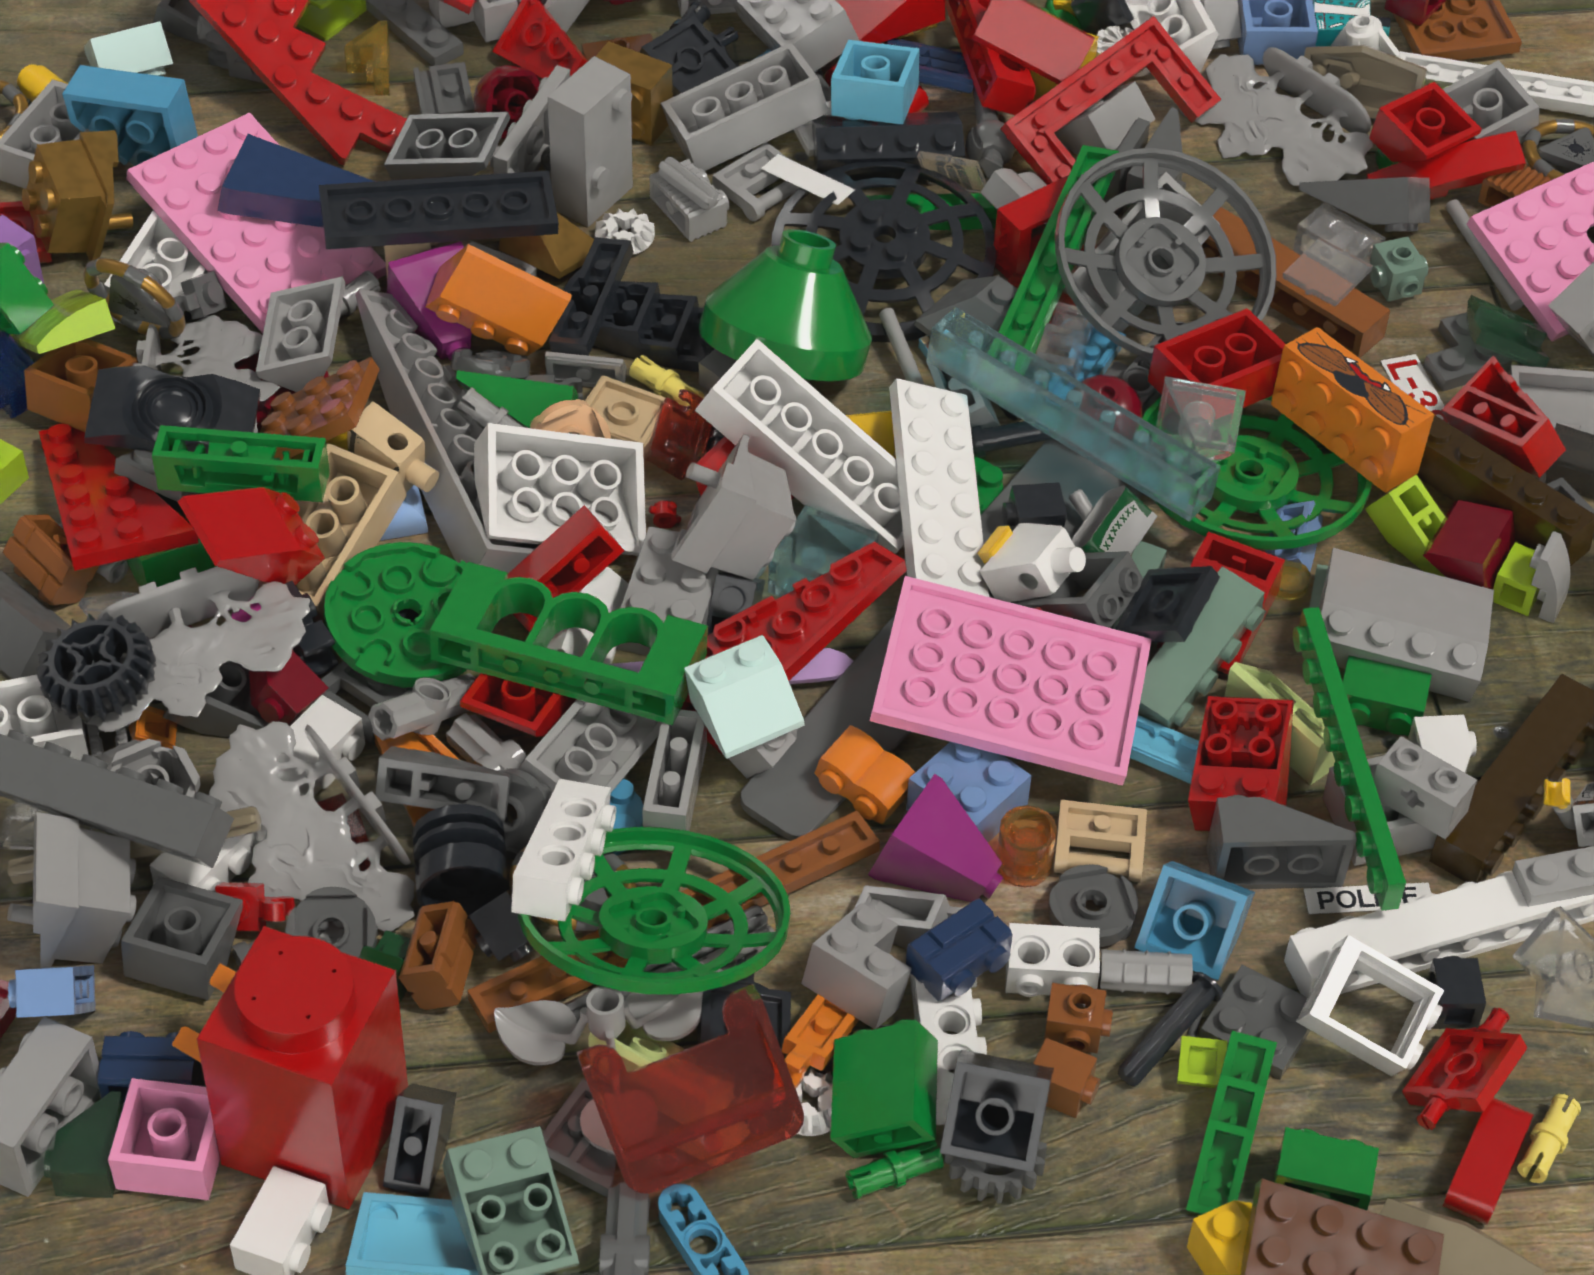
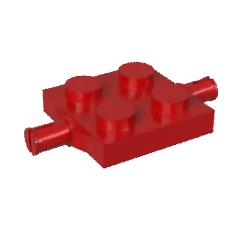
[1402,1007,1528,1130]

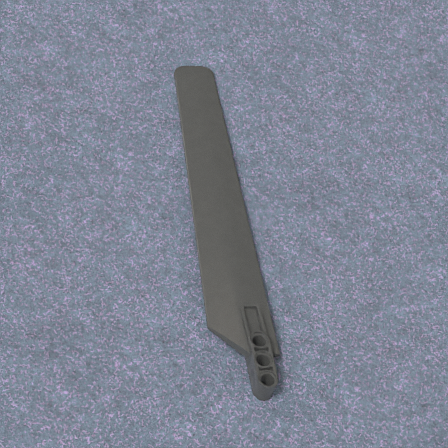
[740,321,1186,841]

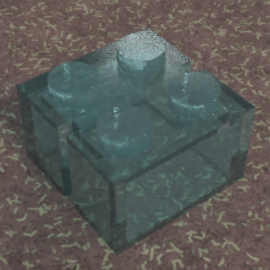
[768,505,879,597]

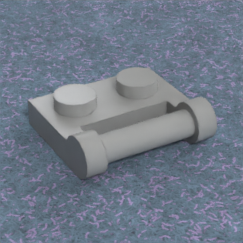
[712,142,800,222]

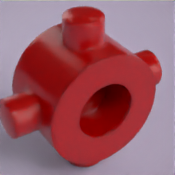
[648,500,682,529]

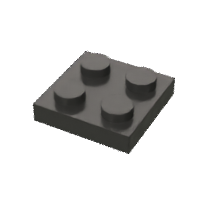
[1199,965,1311,1080]

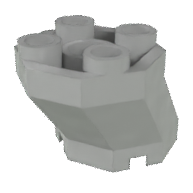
[100,739,201,798]

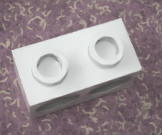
[1006,923,1100,997]

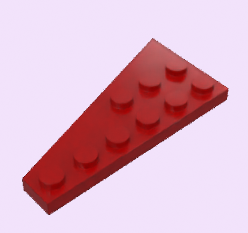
[39,424,199,571]
[642,542,907,706]

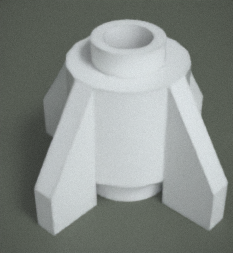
[1331,14,1401,59]

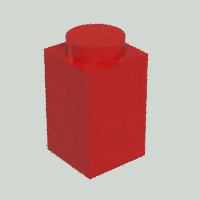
[197,926,408,1210]

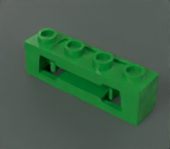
[152,425,330,503]

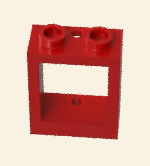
[994,175,1084,286]

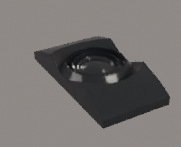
[84,365,261,454]

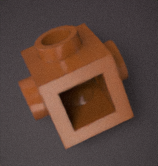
[1044,983,1113,1054]

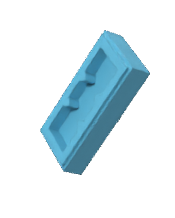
[1130,715,1199,784]

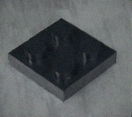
[1115,566,1220,643]

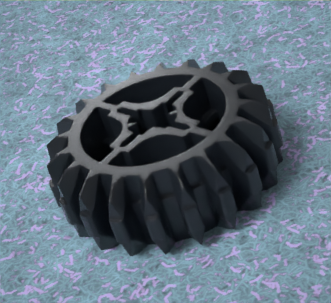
[36,612,156,723]

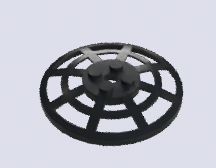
[772,161,997,342]

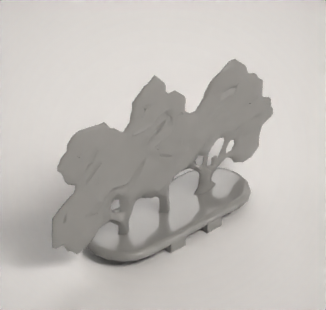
[1180,47,1373,186]
[133,315,281,433]
[67,566,310,732]
[209,721,415,944]

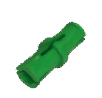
[846,1140,944,1200]

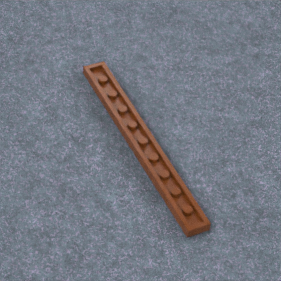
[467,810,880,1033]

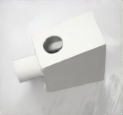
[980,523,1086,602]

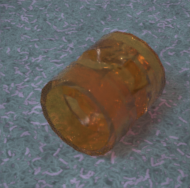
[997,805,1057,888]

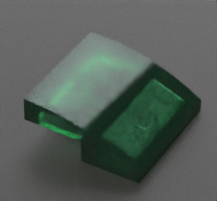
[1467,295,1550,368]

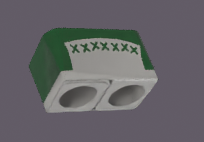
[1071,485,1158,555]

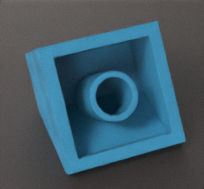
[1134,861,1255,980]

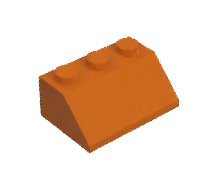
[425,244,572,356]

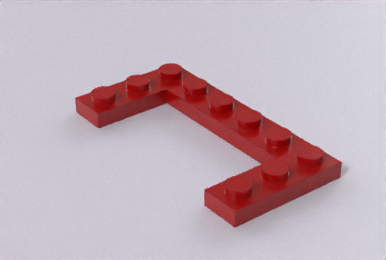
[1000,16,1222,185]

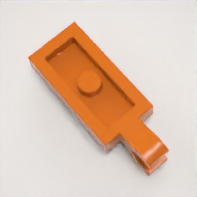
[778,994,859,1091]

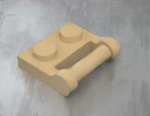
[1053,800,1147,882]

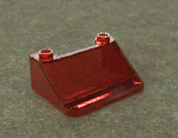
[577,984,804,1194]

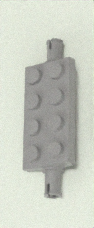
[490,65,581,174]

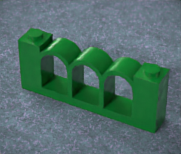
[430,562,708,725]

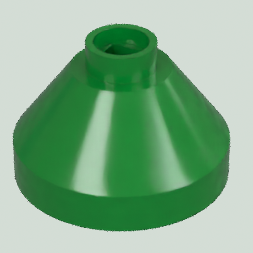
[699,229,872,381]

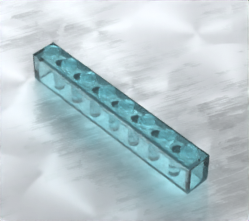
[926,306,1221,522]

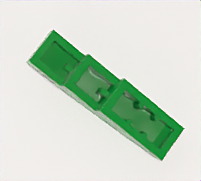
[1186,1031,1277,1215]

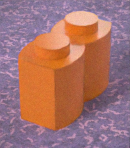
[815,725,916,824]

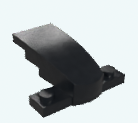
[549,237,715,372]

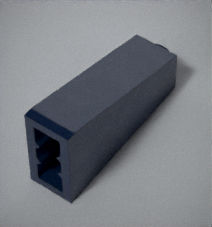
[217,134,375,227]

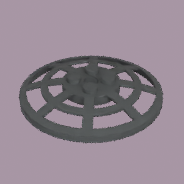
[1055,148,1277,359]

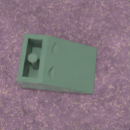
[442,1126,579,1275]

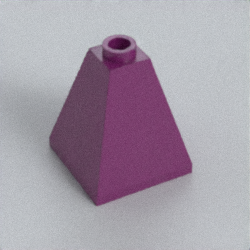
[387,241,472,360]
[868,774,1004,902]

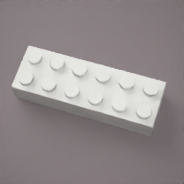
[695,339,904,554]

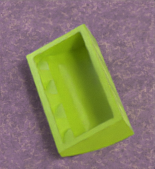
[11,289,115,354]

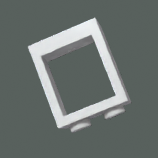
[1296,935,1444,1076]

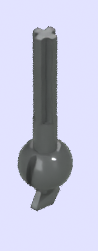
[965,84,1015,178]

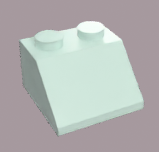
[83,21,173,76]
[684,635,805,759]

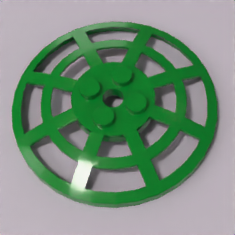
[1133,396,1372,550]
[518,827,791,995]

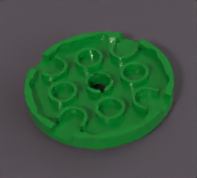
[324,542,468,688]

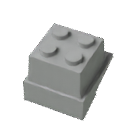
[671,434,796,580]
[7,812,136,968]

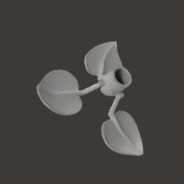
[494,986,703,1157]

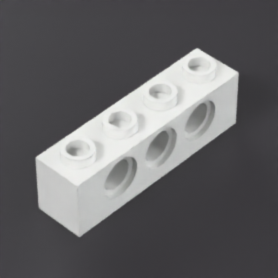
[511,779,616,922]
[910,973,987,1125]

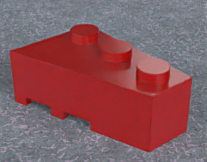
[1441,355,1566,478]

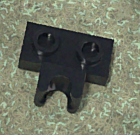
[285,581,339,676]

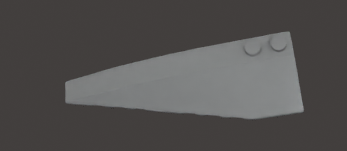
[355,289,539,573]

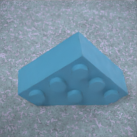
[62,65,198,166]

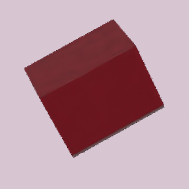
[1423,500,1515,590]

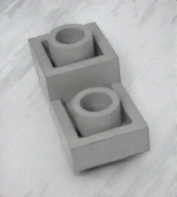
[1529,531,1570,623]

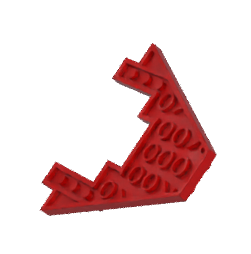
[188,0,477,166]

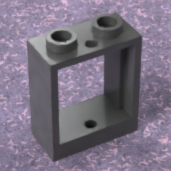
[1013,551,1143,628]

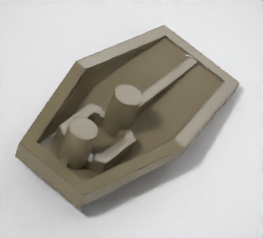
[1304,45,1427,118]
[1380,1198,1545,1275]

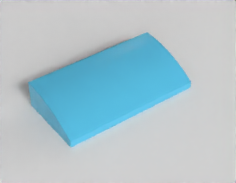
[346,1192,545,1275]

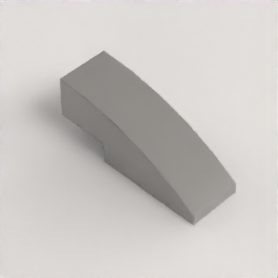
[855,885,962,949]

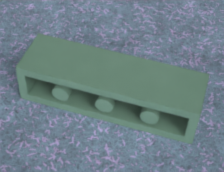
[1138,566,1266,729]

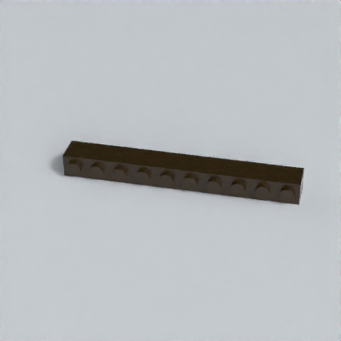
[1272,322,1594,566]

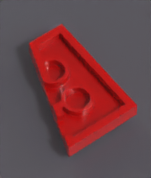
[492,0,588,79]

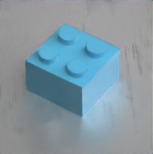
[831,40,919,125]

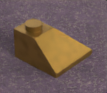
[499,213,594,279]

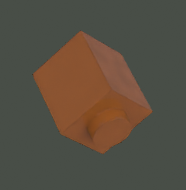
[1033,1038,1101,1118]

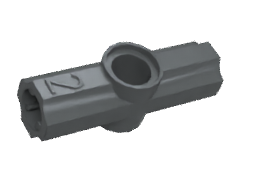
[599,1182,650,1275]

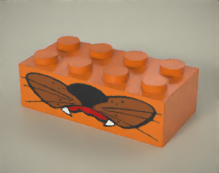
[1271,327,1435,493]

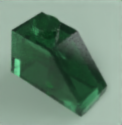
[44,1091,124,1198]

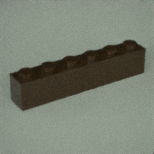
[1429,674,1594,883]

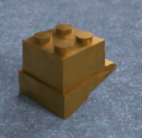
[22,130,133,261]

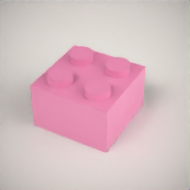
[108,1078,220,1200]

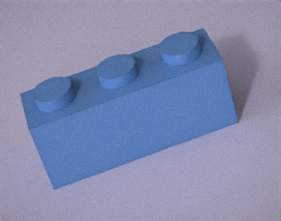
[8,965,96,1018]

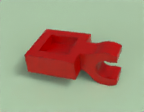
[215,882,295,931]

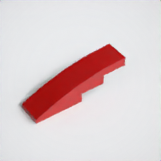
[1366,130,1526,200]

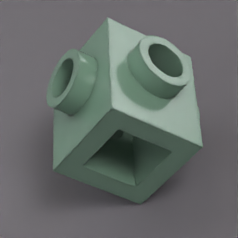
[1368,236,1428,302]

